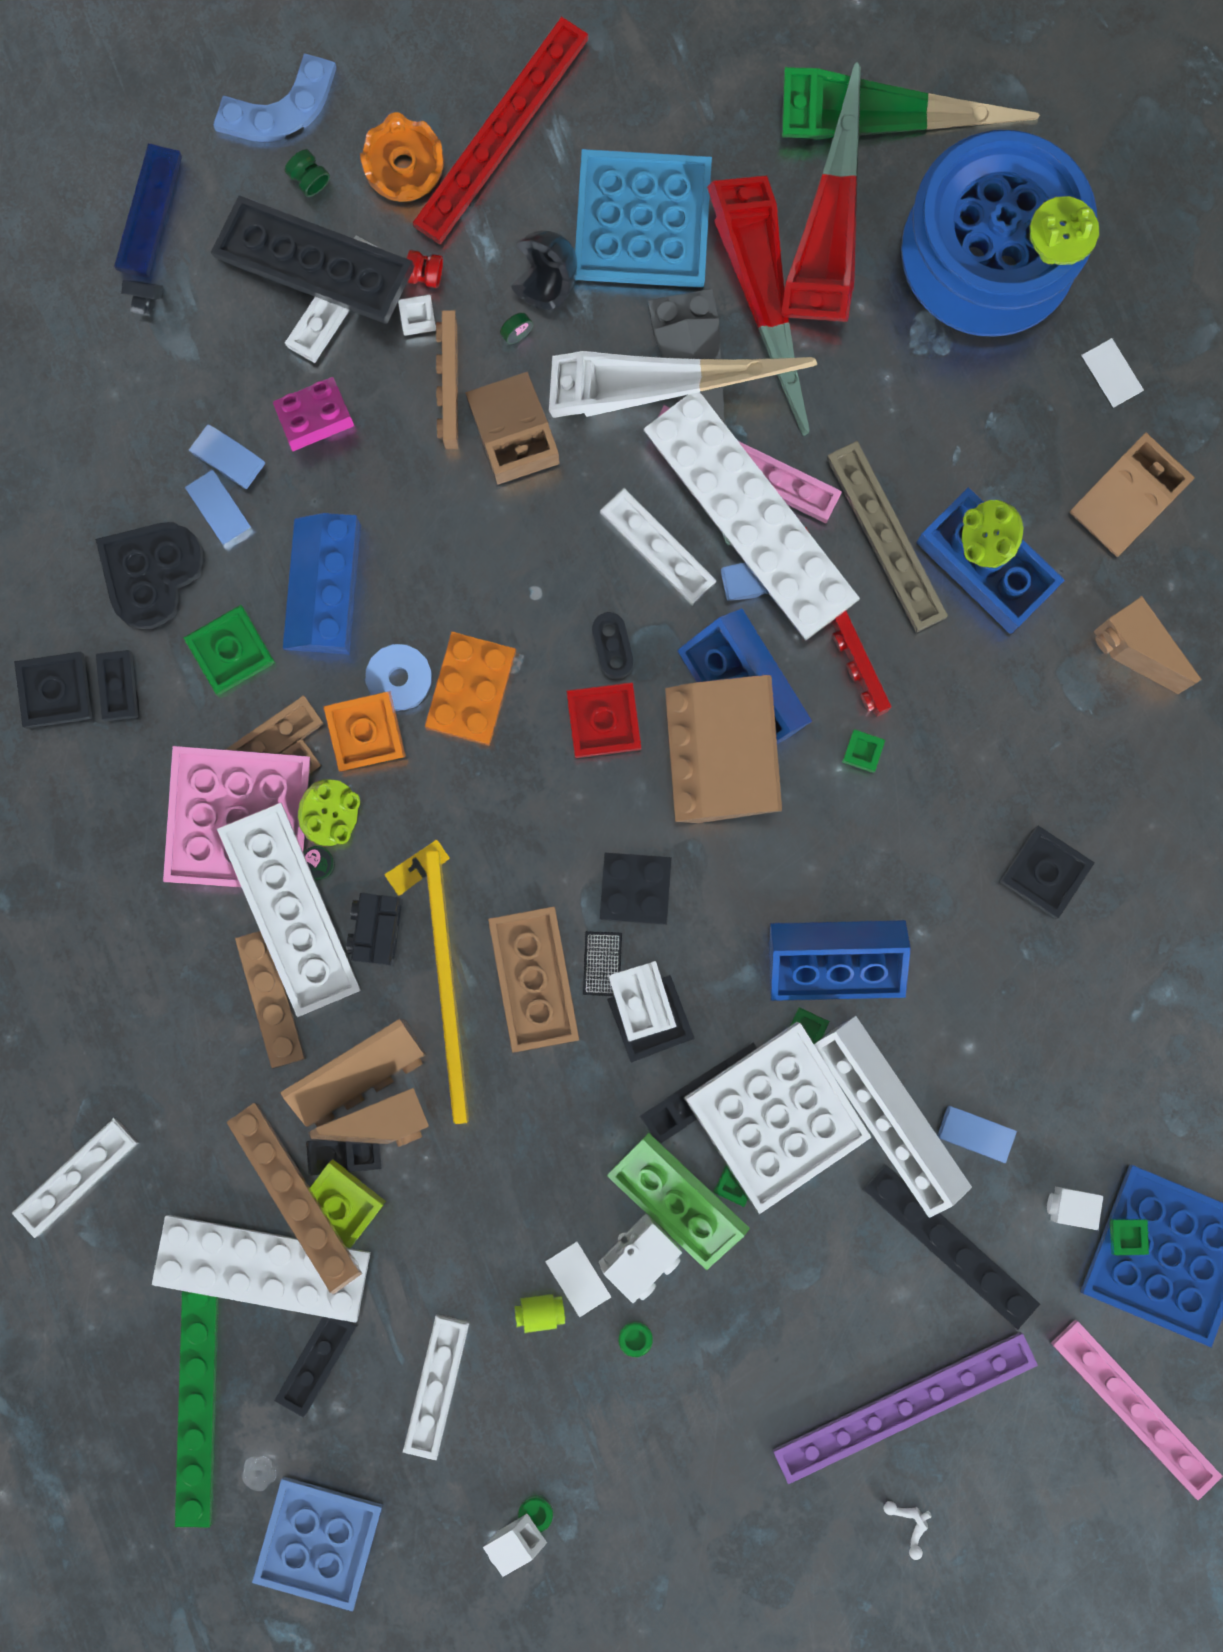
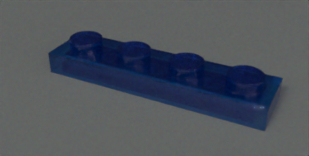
[114,143,182,278]

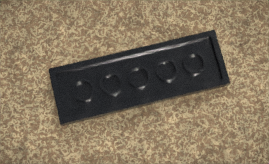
[211,195,415,324]

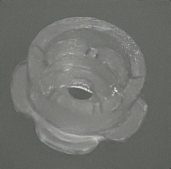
[242,1456,276,1491]

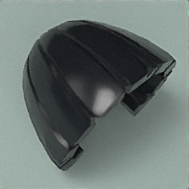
[511,230,577,310]

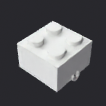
[599,1213,682,1303]

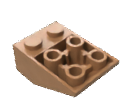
[465,372,559,485]
[1069,432,1195,557]

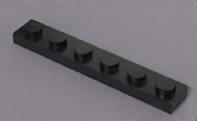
[862,1164,1040,1330]

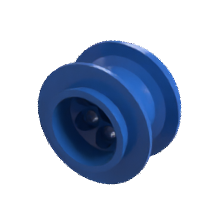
[901,130,1097,337]

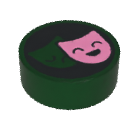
[500,313,534,344]
[303,846,335,880]

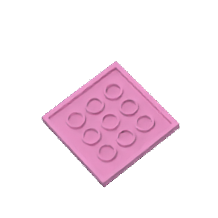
[163,746,310,887]

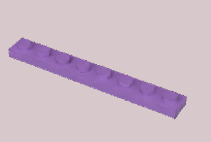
[773,1332,1038,1484]

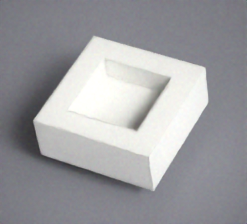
[398,295,436,336]

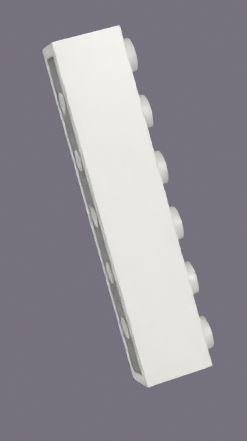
[814,1016,972,1218]

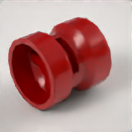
[407,250,443,289]

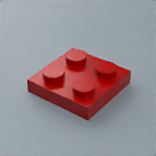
[566,682,641,758]

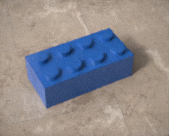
[916,487,1065,634]

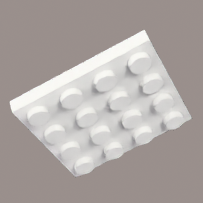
[684,1022,871,1214]

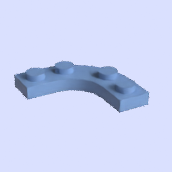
[213,53,337,142]

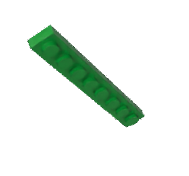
[175,1291,219,1528]

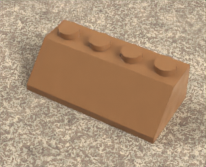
[280,1019,426,1127]

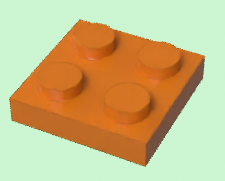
[323,691,406,772]

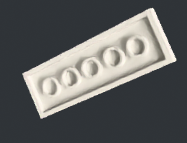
[217,802,361,1017]
[152,1215,371,1323]

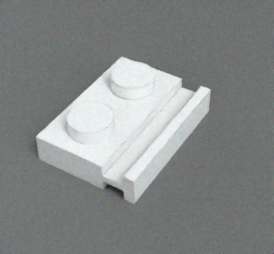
[608,961,676,1041]

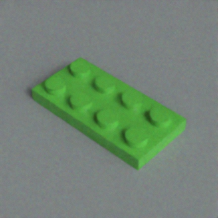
[607,1133,750,1270]

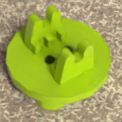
[1029,196,1099,265]
[962,500,1024,568]
[298,779,360,846]

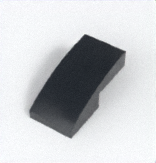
[306,1140,381,1176]

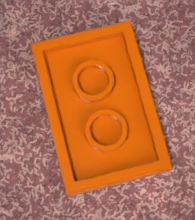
[425,632,516,746]

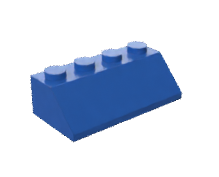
[283,513,361,655]
[677,608,812,745]
[769,920,911,1001]

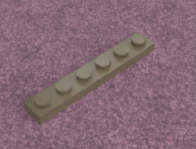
[827,441,948,633]

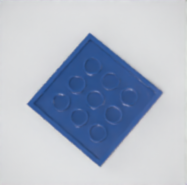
[1080,1164,1223,1348]

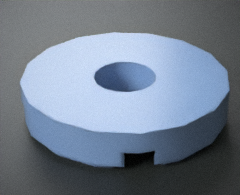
[365,644,432,711]

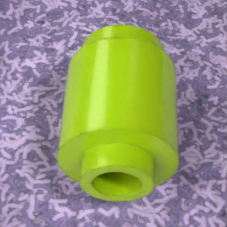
[514,1294,565,1333]

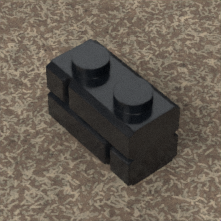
[346,893,403,966]

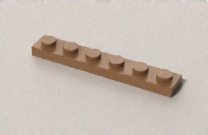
[226,1103,363,1294]

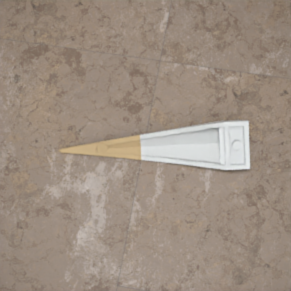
[549,351,817,418]

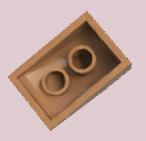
[1094,596,1202,694]
[308,1088,429,1147]

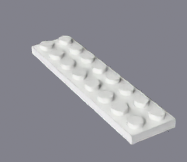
[644,392,860,641]

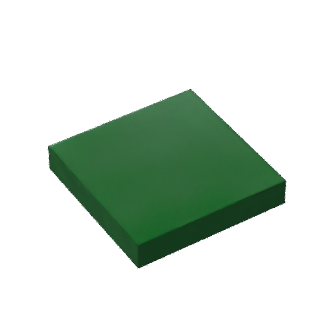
[183,605,275,696]

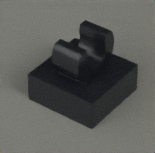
[121,280,163,314]

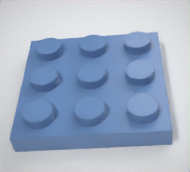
[252,1476,383,1611]

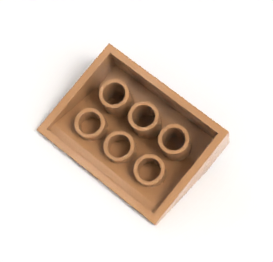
[665,675,782,823]

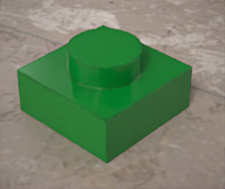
[842,729,885,773]
[1110,1219,1149,1255]

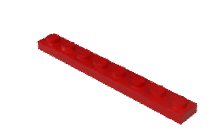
[413,16,588,245]

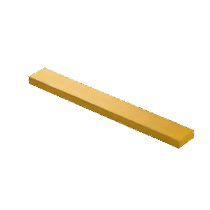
[425,851,469,1124]

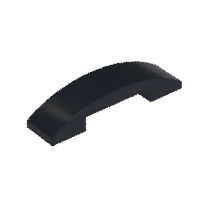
[639,1042,757,1144]

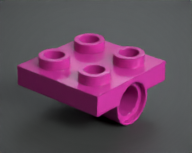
[273,377,354,451]

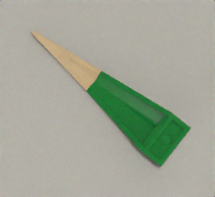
[782,67,1040,140]

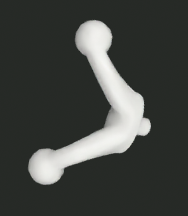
[884,1501,932,1560]

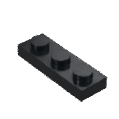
[274,1317,358,1418]

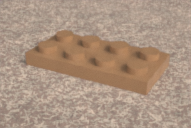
[488,907,579,1053]

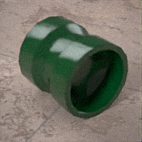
[284,149,330,197]

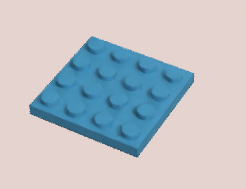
[575,149,712,288]

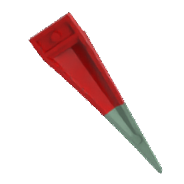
[781,62,861,322]
[707,175,810,436]

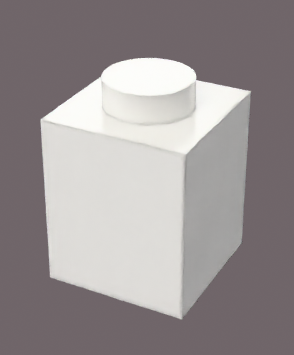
[1047,1186,1103,1230]
[483,1514,547,1577]

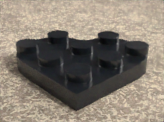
[95,522,203,629]

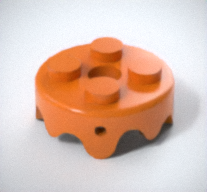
[360,112,444,202]

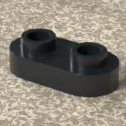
[592,612,633,679]

